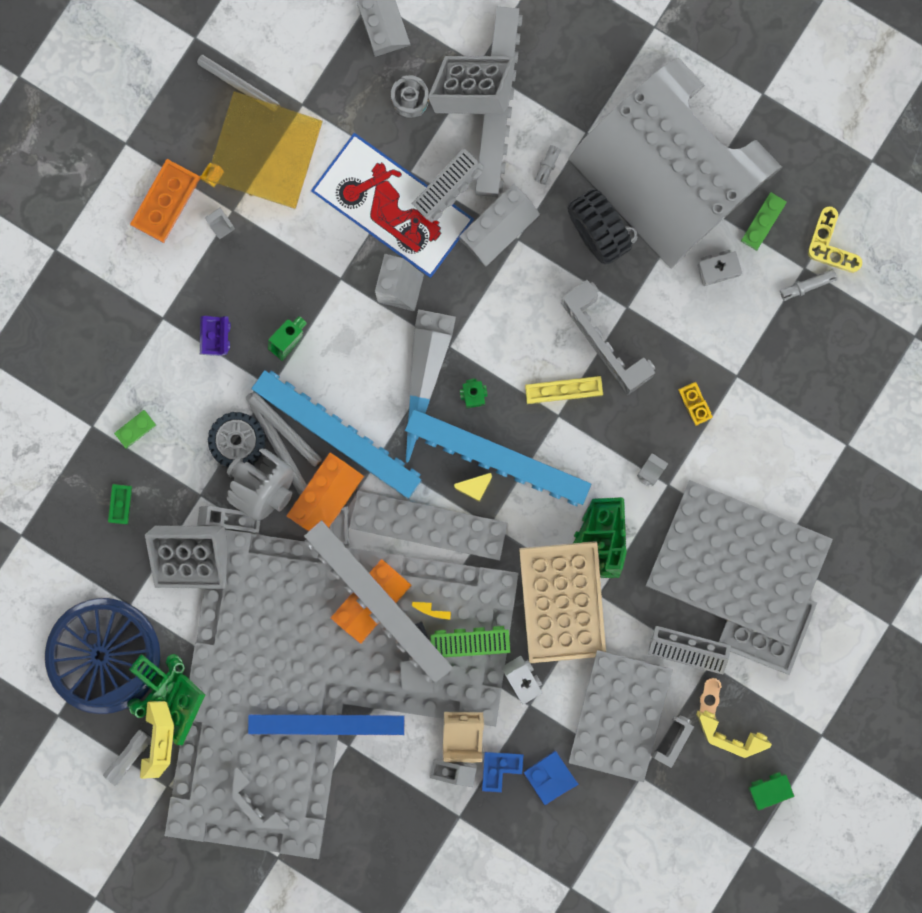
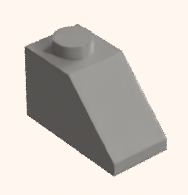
[430,759,477,788]

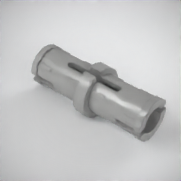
[535,145,561,185]

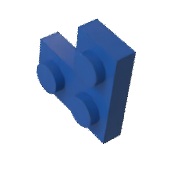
[482,752,523,792]

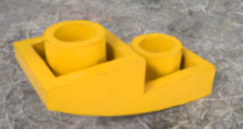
[678,382,713,426]

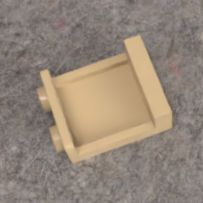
[443,712,484,763]

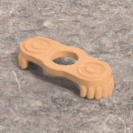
[700,678,722,718]

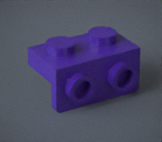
[199,316,231,356]

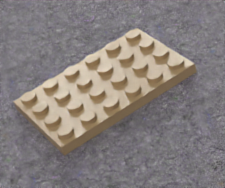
[519,541,606,663]

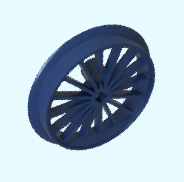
[45,598,160,714]

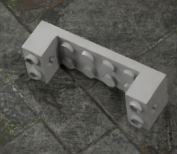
[561,280,655,395]

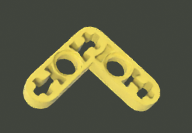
[808,207,862,273]

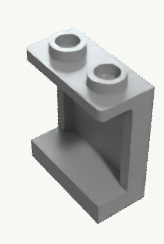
[651,715,694,768]

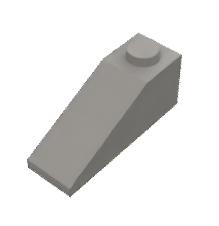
[197,506,260,533]

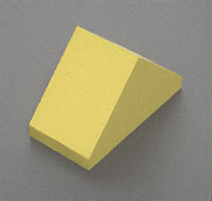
[454,473,492,502]

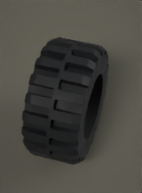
[567,189,632,264]

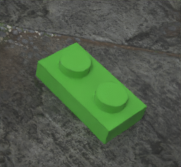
[114,410,157,449]

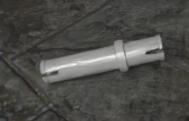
[780,269,837,301]

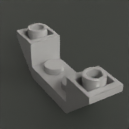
[232,767,290,830]

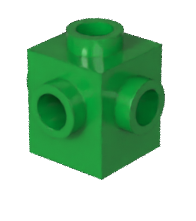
[459,379,488,409]

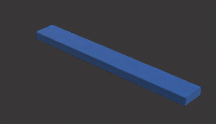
[248,715,405,735]

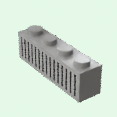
[411,148,485,222]
[648,626,731,675]

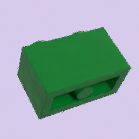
[748,772,795,811]

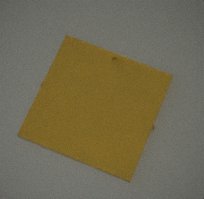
[206,91,323,209]

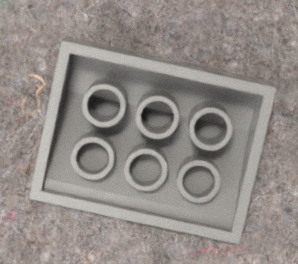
[428,56,515,114]
[145,526,227,589]

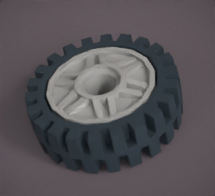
[208,412,265,468]

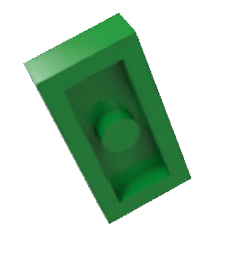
[108,484,132,525]

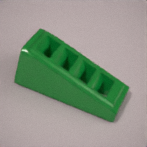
[129,654,168,692]

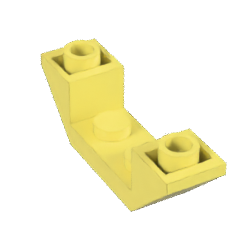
[140,701,174,779]
[696,710,772,758]

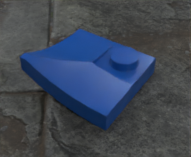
[523,751,579,805]

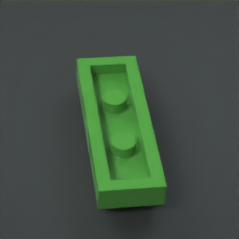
[741,192,787,251]

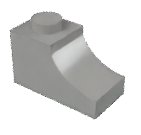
[637,453,668,486]

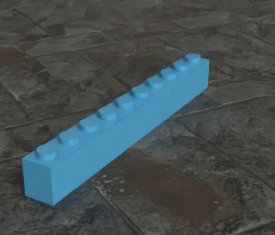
[252,370,422,499]
[405,409,592,507]

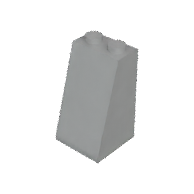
[375,254,424,311]

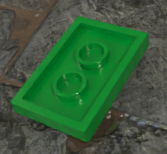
[167,675,205,746]

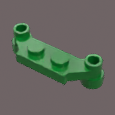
[127,654,185,718]

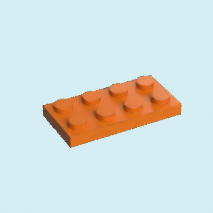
[130,159,201,243]

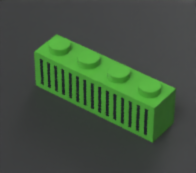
[431,626,510,658]

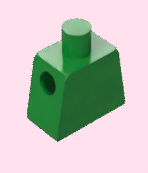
[268,316,307,361]

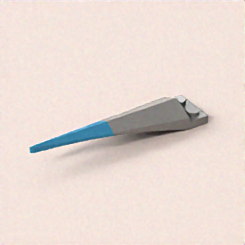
[406,309,456,463]

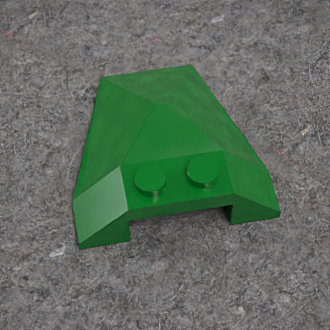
[573,497,627,578]

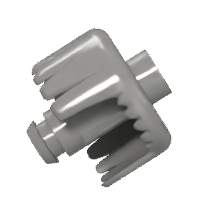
[227,449,294,521]

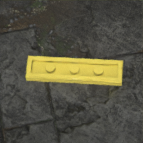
[525,376,603,404]

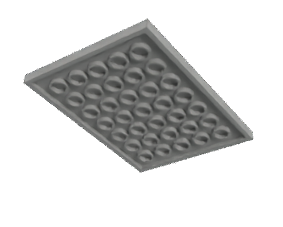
[646,480,833,646]

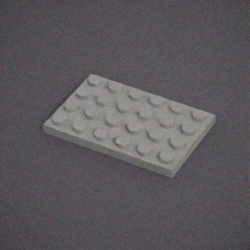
[568,650,673,782]

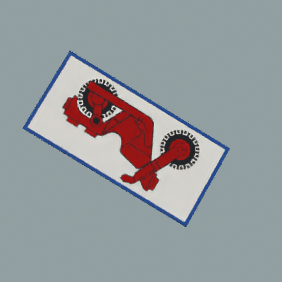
[311,133,474,278]

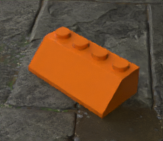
[287,453,364,531]
[331,559,412,644]

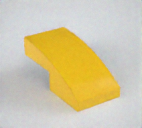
[412,602,451,620]

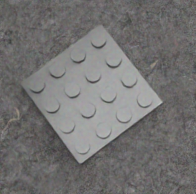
[718,600,817,675]

